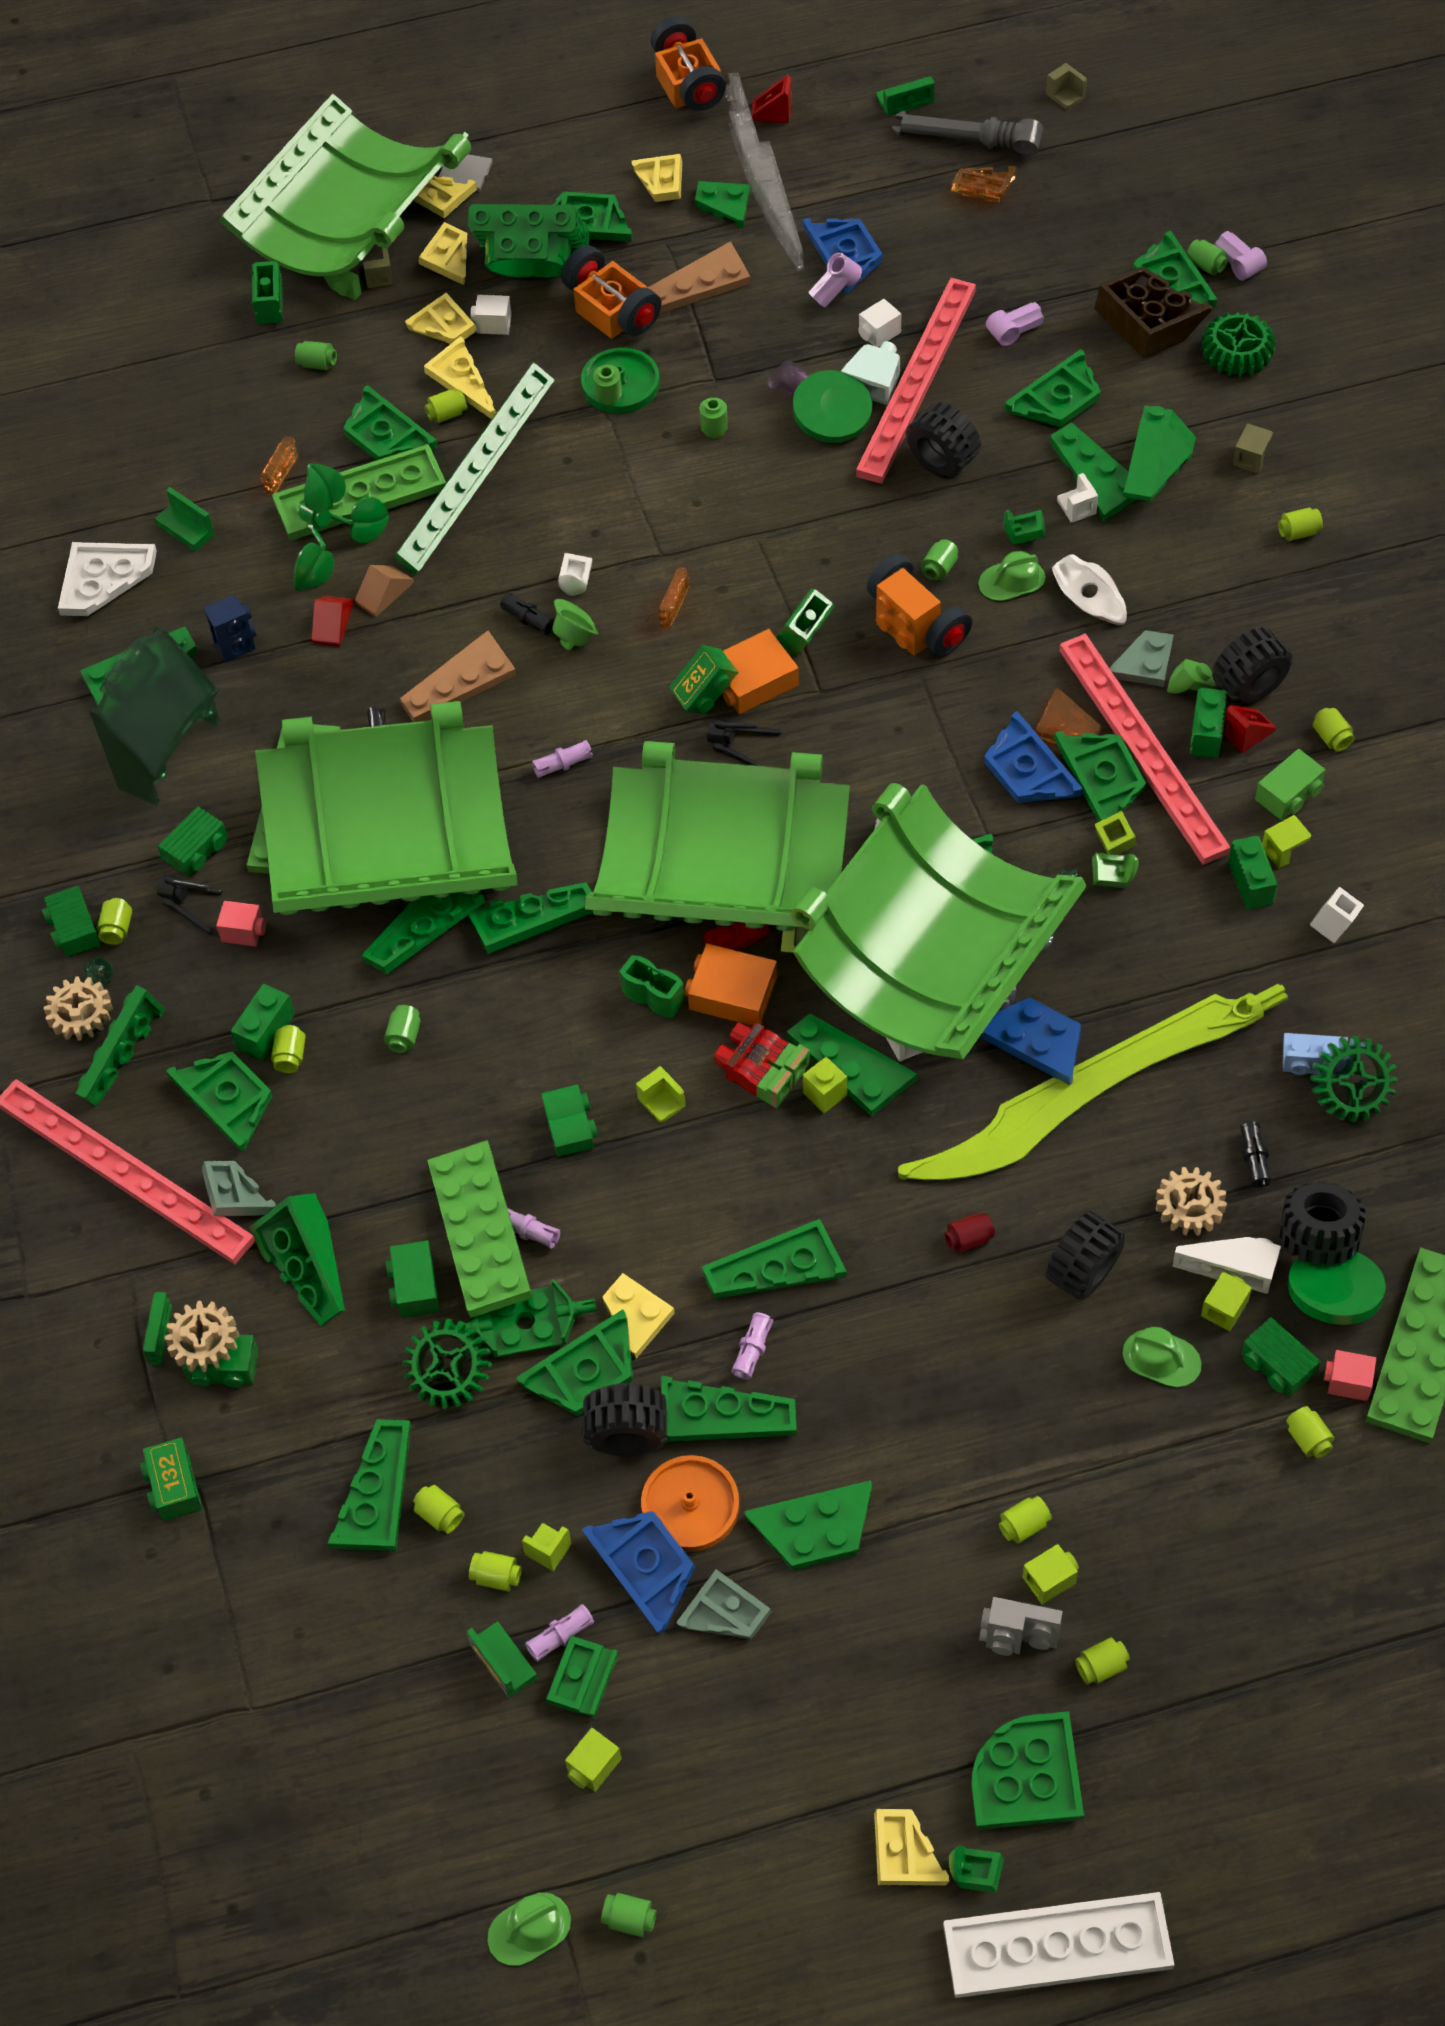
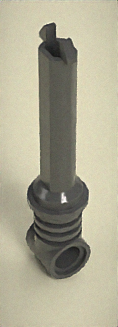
[892,111,1044,156]

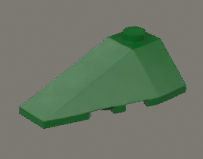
[1123,405,1196,501]
[249,1193,345,1326]

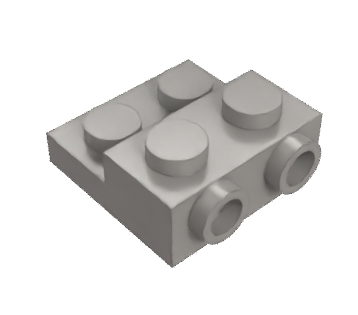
[979,1597,1063,1656]

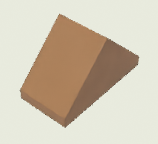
[355,565,414,617]

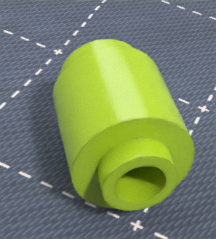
[425,389,467,424]
[1278,507,1323,541]
[1313,708,1355,752]
[97,898,133,945]
[271,1025,306,1073]
[1286,1406,1335,1459]
[413,1485,464,1534]
[999,1496,1052,1544]
[469,1551,522,1592]
[1075,1637,1130,1685]

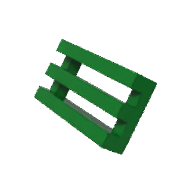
[143,1292,172,1366]

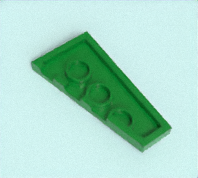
[1050,422,1137,522]

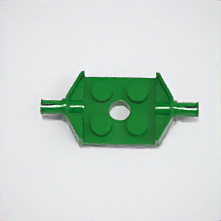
[454,1279,597,1358]

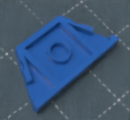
[802,218,882,294]
[984,711,1083,803]
[979,997,1081,1085]
[582,1511,696,1634]

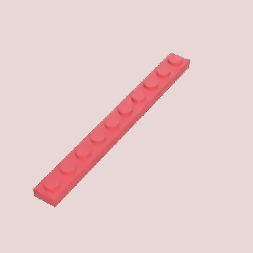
[856,278,976,484]
[1059,633,1231,865]
[0,1079,255,1265]

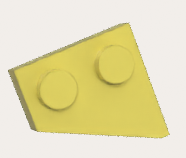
[632,154,682,202]
[413,176,477,218]
[419,222,467,285]
[405,293,477,344]
[603,1273,675,1359]
[874,1809,949,1885]

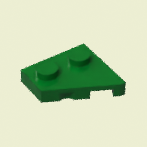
[695,181,750,228]

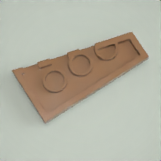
[648,241,751,313]
[400,630,516,722]

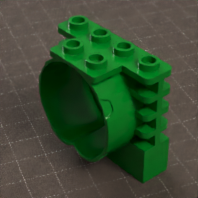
[468,204,589,278]

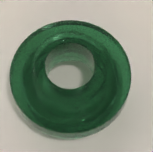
[84,957,114,984]

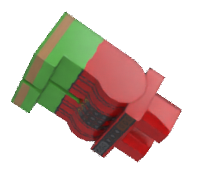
[714,1022,810,1109]

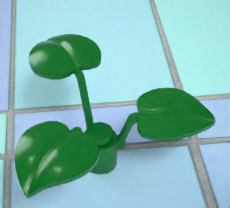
[293,463,389,591]

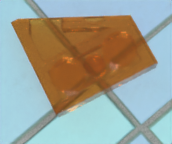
[951,166,1017,203]
[1035,688,1101,744]

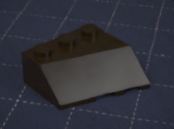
[1094,267,1213,358]

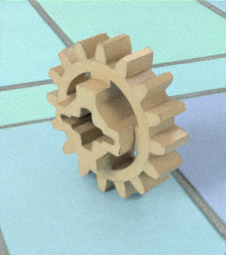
[44,976,113,1041]
[1156,1167,1227,1235]
[165,1301,239,1372]

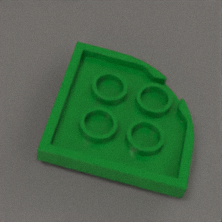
[971,1711,1084,1830]

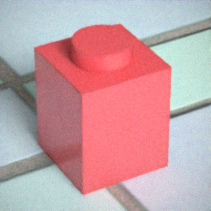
[216,901,266,947]
[1323,1350,1376,1401]

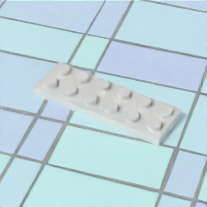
[943,1892,1174,1998]

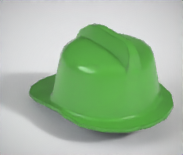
[978,551,1046,601]
[552,599,599,650]
[1123,1327,1202,1388]
[487,1892,571,1966]

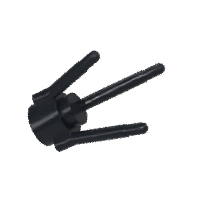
[707,719,782,766]
[157,874,222,934]

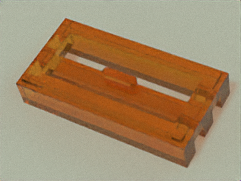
[261,436,298,495]
[659,567,690,629]

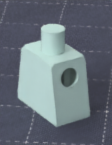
[841,341,900,405]

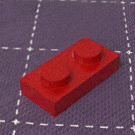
[703,922,771,951]

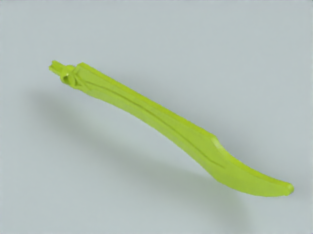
[898,984,1288,1180]

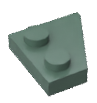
[1110,630,1174,687]
[202,1161,276,1216]
[676,1569,772,1640]

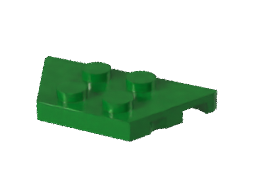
[553,191,632,242]
[1133,230,1217,307]
[1004,349,1101,427]
[343,385,438,461]
[1053,731,1146,822]
[166,1052,273,1153]
[516,1309,633,1416]
[745,1480,872,1571]

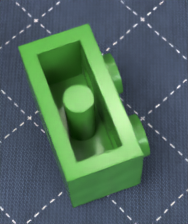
[1255,749,1326,821]

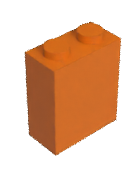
[722,629,799,715]
[684,943,778,1026]

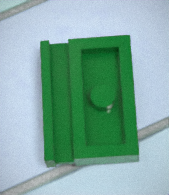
[546,1636,619,1719]

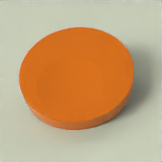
[641,1455,739,1552]

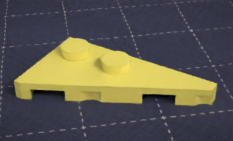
[424,336,496,419]

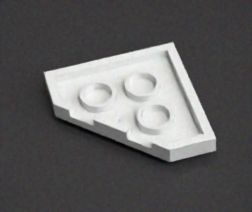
[58,542,157,616]

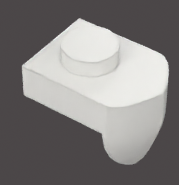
[558,553,592,596]

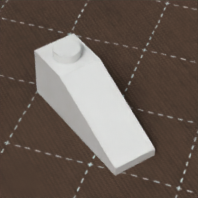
[1172,1237,1281,1294]

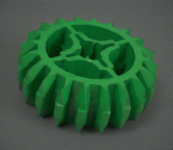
[1201,311,1276,378]
[1310,1036,1398,1122]
[403,1319,492,1409]

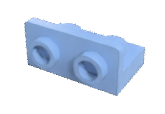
[1283,1033,1349,1075]

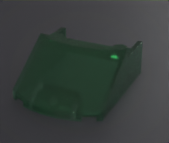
[90,627,220,806]

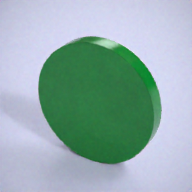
[581,348,660,414]
[792,370,872,443]
[1288,1252,1386,1325]

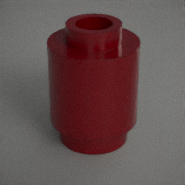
[944,1213,995,1254]

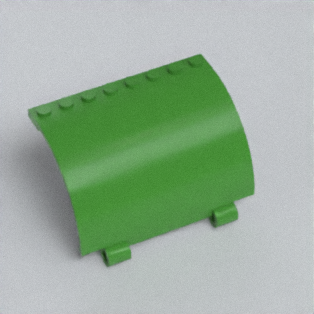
[219,94,471,276]
[255,701,517,915]
[585,741,850,932]
[791,783,1086,1059]

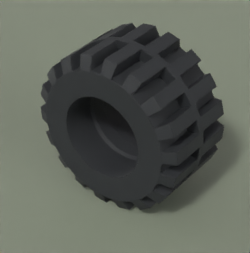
[905,402,981,478]
[1212,627,1293,706]
[1279,1181,1366,1266]
[1046,1211,1126,1301]
[583,1384,667,1456]

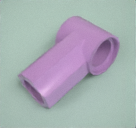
[1215,231,1267,281]
[809,253,862,308]
[986,302,1044,346]

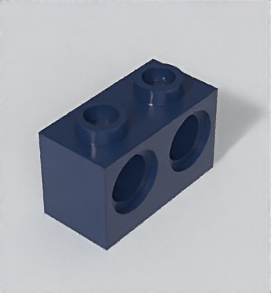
[203,594,257,662]

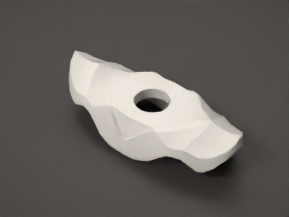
[1052,555,1127,625]

